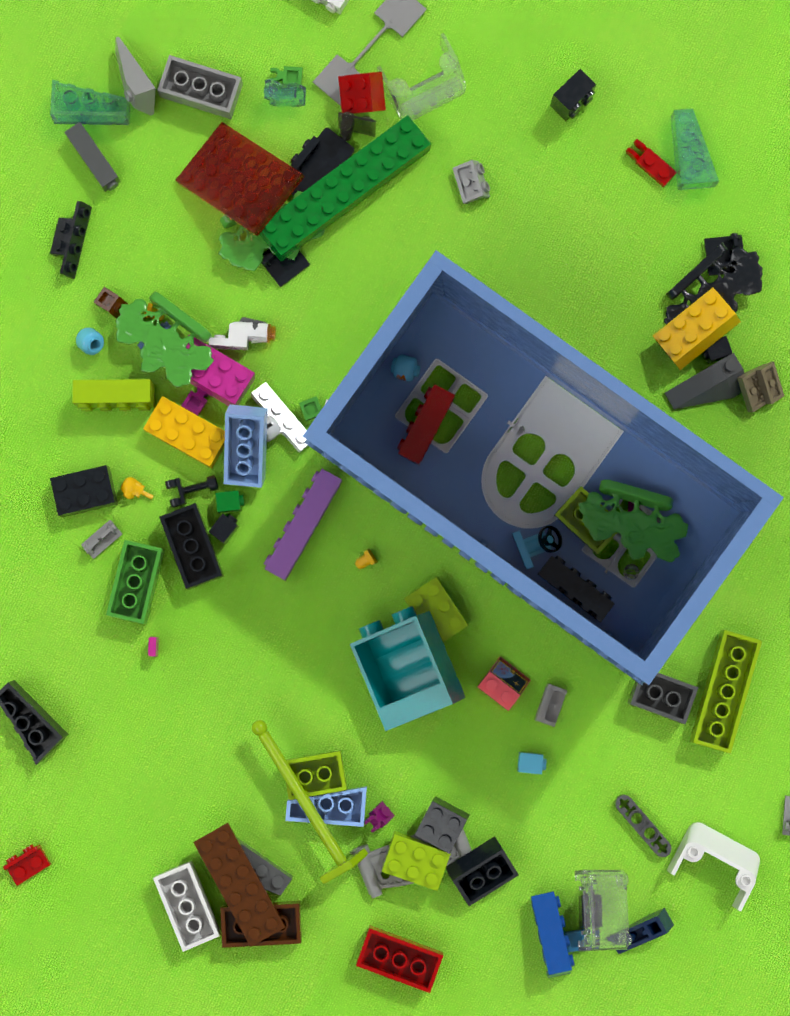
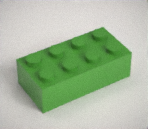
[106,540,165,625]

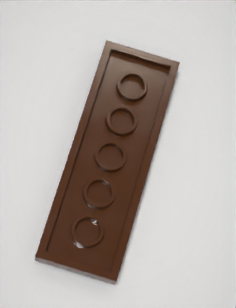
[193,822,286,947]

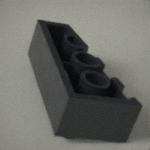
[538,555,615,622]

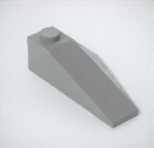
[115,37,156,115]

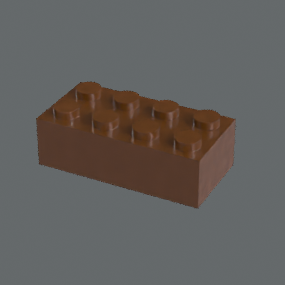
[220,901,302,948]

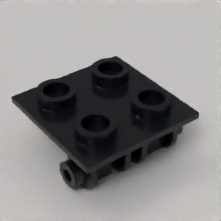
[704,233,743,276]
[261,249,310,287]

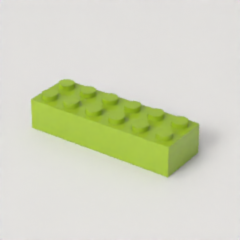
[689,630,762,754]

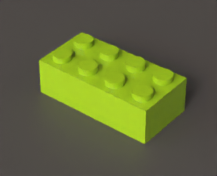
[72,379,155,412]

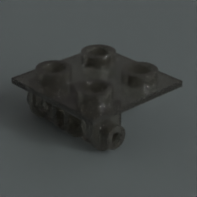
[338,112,376,141]

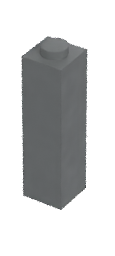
[64,122,121,192]

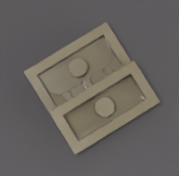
[737,361,784,412]

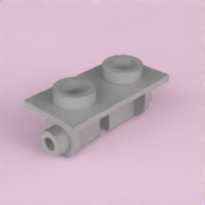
[81,520,122,559]

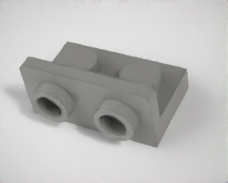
[453,160,490,204]

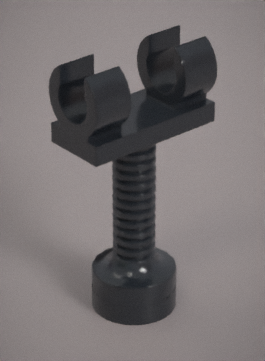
[165,475,219,508]

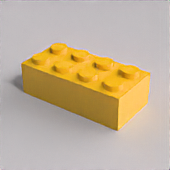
[653,287,741,370]
[143,396,225,469]

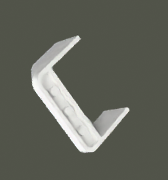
[667,822,760,911]

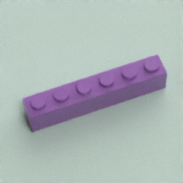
[264,469,342,581]

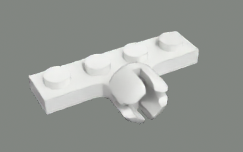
[250,382,308,453]

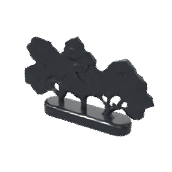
[664,242,763,326]

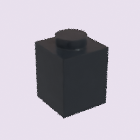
[701,336,733,364]
[209,514,239,544]

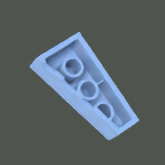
[285,786,367,827]

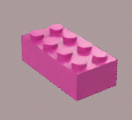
[186,334,255,406]

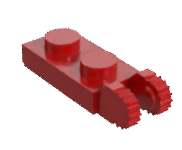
[626,139,677,187]

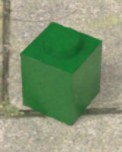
[215,490,245,513]

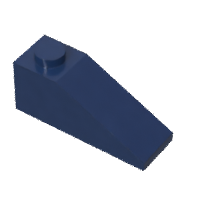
[609,908,674,954]

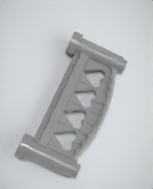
[350,829,472,898]

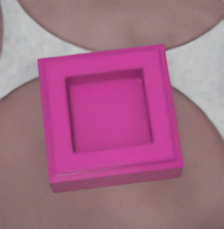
[148,637,159,657]

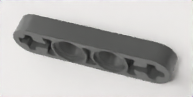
[614,794,672,857]

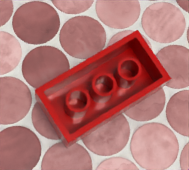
[397,384,455,465]
[356,925,444,993]

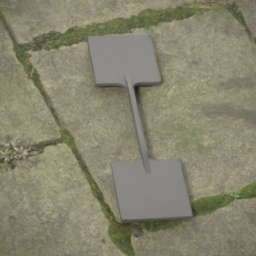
[313,0,427,106]

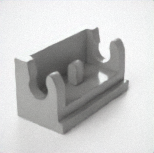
[534,683,567,727]

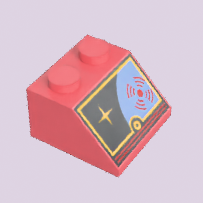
[477,656,531,711]

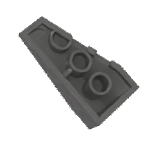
[664,353,744,410]

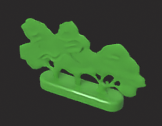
[218,185,325,271]
[116,291,214,387]
[579,480,688,562]

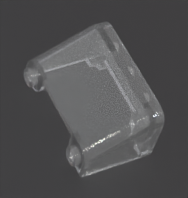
[575,870,632,951]

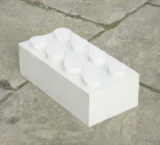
[153,860,221,952]

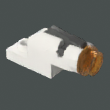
[209,317,276,350]

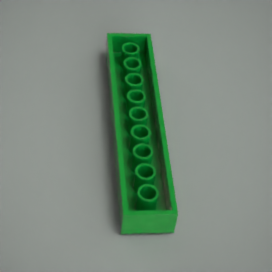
[258,115,431,261]

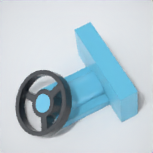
[512,526,562,569]

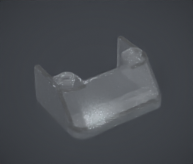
[377,33,466,120]

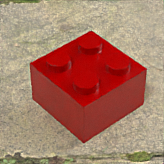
[338,72,386,115]

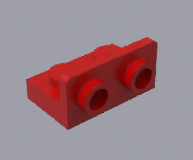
[3,844,51,886]

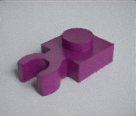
[181,387,209,416]
[364,801,395,832]

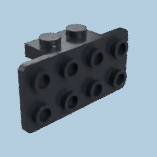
[281,128,354,196]

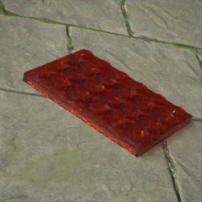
[175,122,304,236]

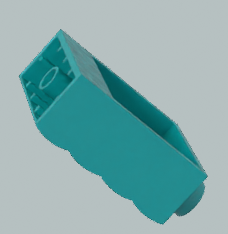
[350,606,465,731]

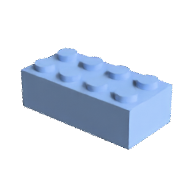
[224,404,268,488]

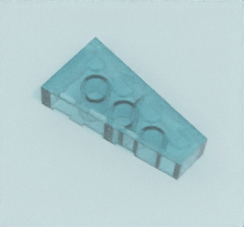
[50,79,130,125]
[671,109,719,190]

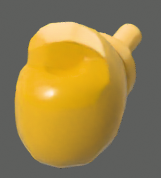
[121,477,154,500]

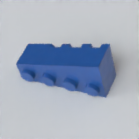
[531,891,575,978]

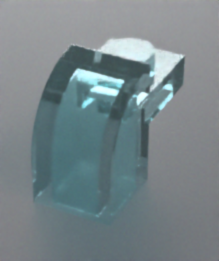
[264,79,306,108]

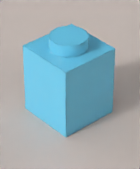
[517,752,546,775]

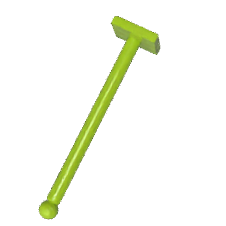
[252,720,368,884]

